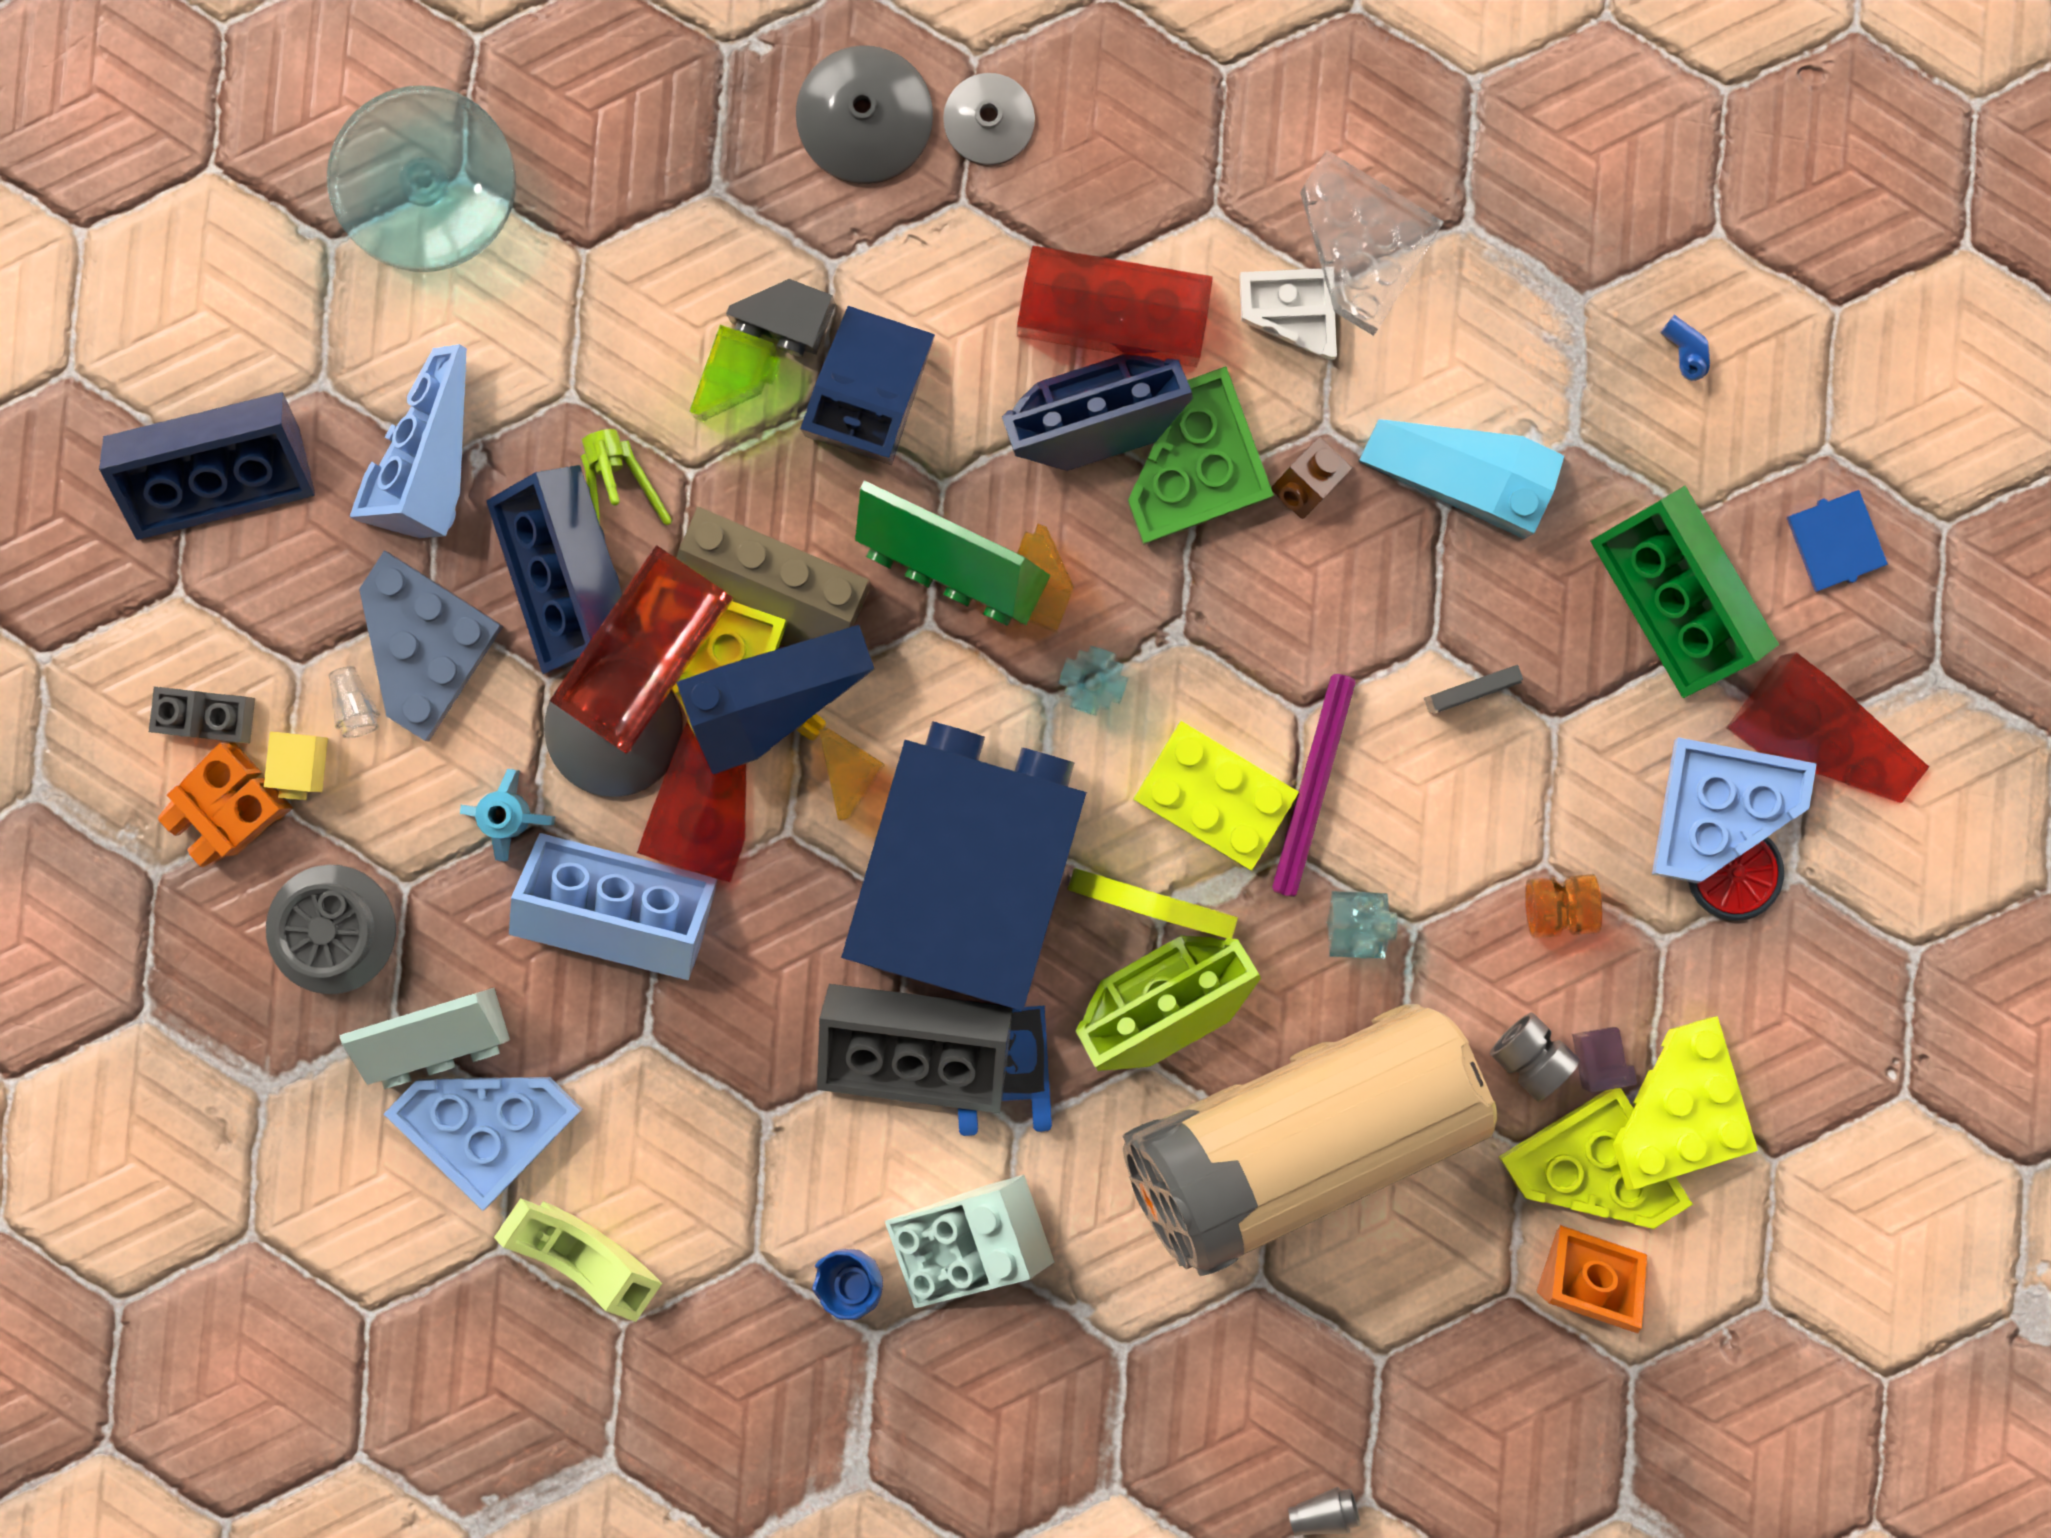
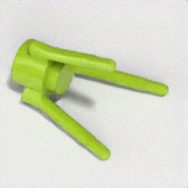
[581,429,672,525]

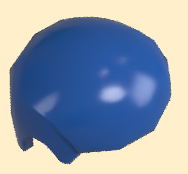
[812,1249,883,1320]

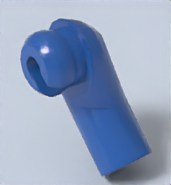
[1660,314,1710,381]

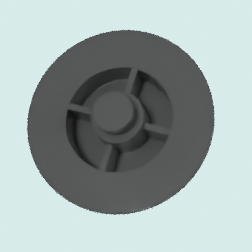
[266,865,396,994]

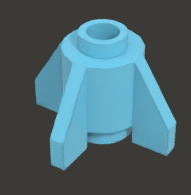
[460,769,555,861]

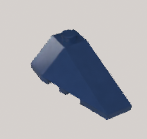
[676,625,875,775]

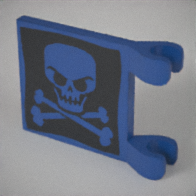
[958,1006,1052,1136]

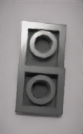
[149,687,255,743]

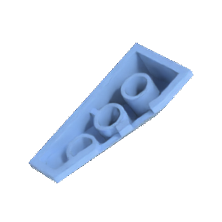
[349,344,467,538]

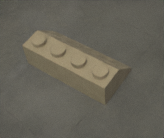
[671,506,872,647]

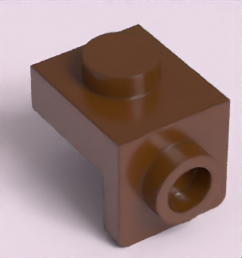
[1271,436,1352,519]

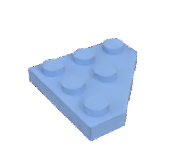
[1652,737,1817,883]
[384,1077,582,1211]

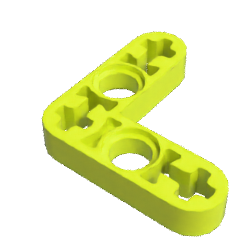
[1067,868,1238,939]

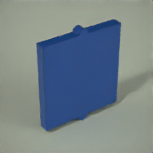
[1786,490,1888,592]

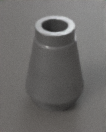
[1288,1487,1360,1536]

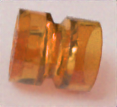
[1525,874,1602,938]

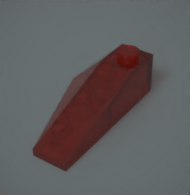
[1726,652,1929,803]
[637,720,747,882]

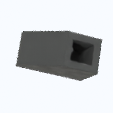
[726,279,836,357]

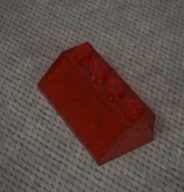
[1017,245,1213,368]

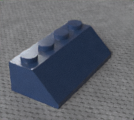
[99,392,315,540]
[486,465,637,674]

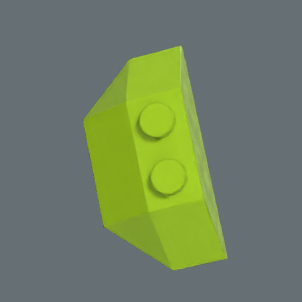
[1076,935,1261,1071]

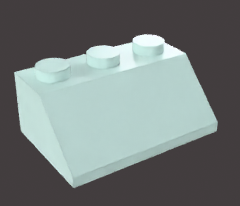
[339,988,510,1089]

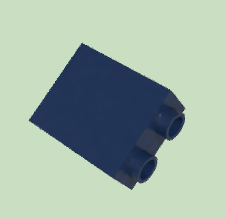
[841,721,1087,1011]

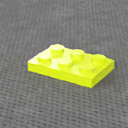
[1133,721,1299,871]

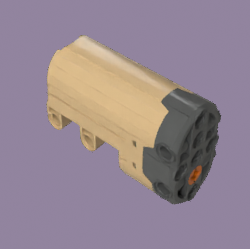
[1123,1004,1497,1276]

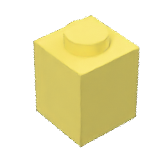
[264,732,328,800]

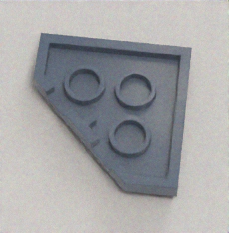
[359,550,504,742]

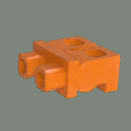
[158,743,293,868]

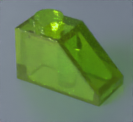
[689,324,781,422]

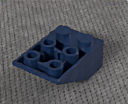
[800,306,935,465]

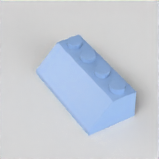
[509,833,717,980]

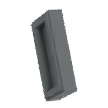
[1424,665,1523,714]

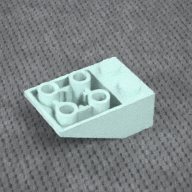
[885,1175,1055,1308]

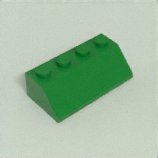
[855,480,1051,627]
[1590,486,1779,698]

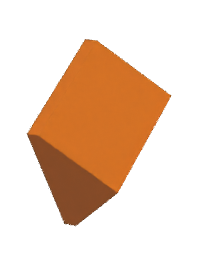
[1536,1225,1647,1334]

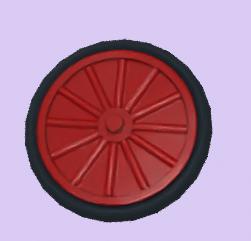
[1688,837,1784,921]

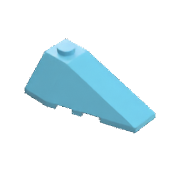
[1358,419,1564,539]

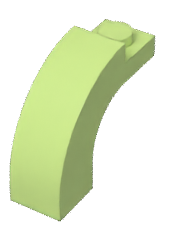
[494,1198,662,1322]

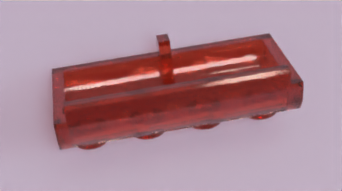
[549,545,734,754]

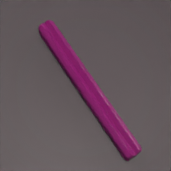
[1272,674,1356,897]

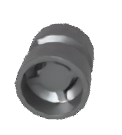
[1490,1012,1580,1101]

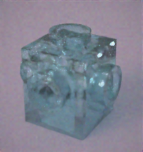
[1058,646,1128,716]
[1327,891,1397,959]

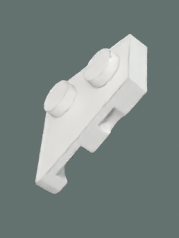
[1239,268,1337,360]

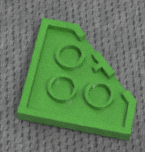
[1127,366,1274,545]

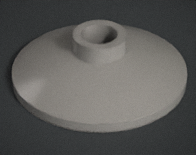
[943,73,1035,165]

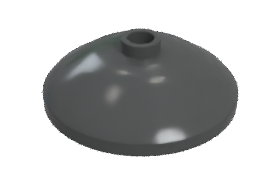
[796,46,933,184]
[544,659,683,797]

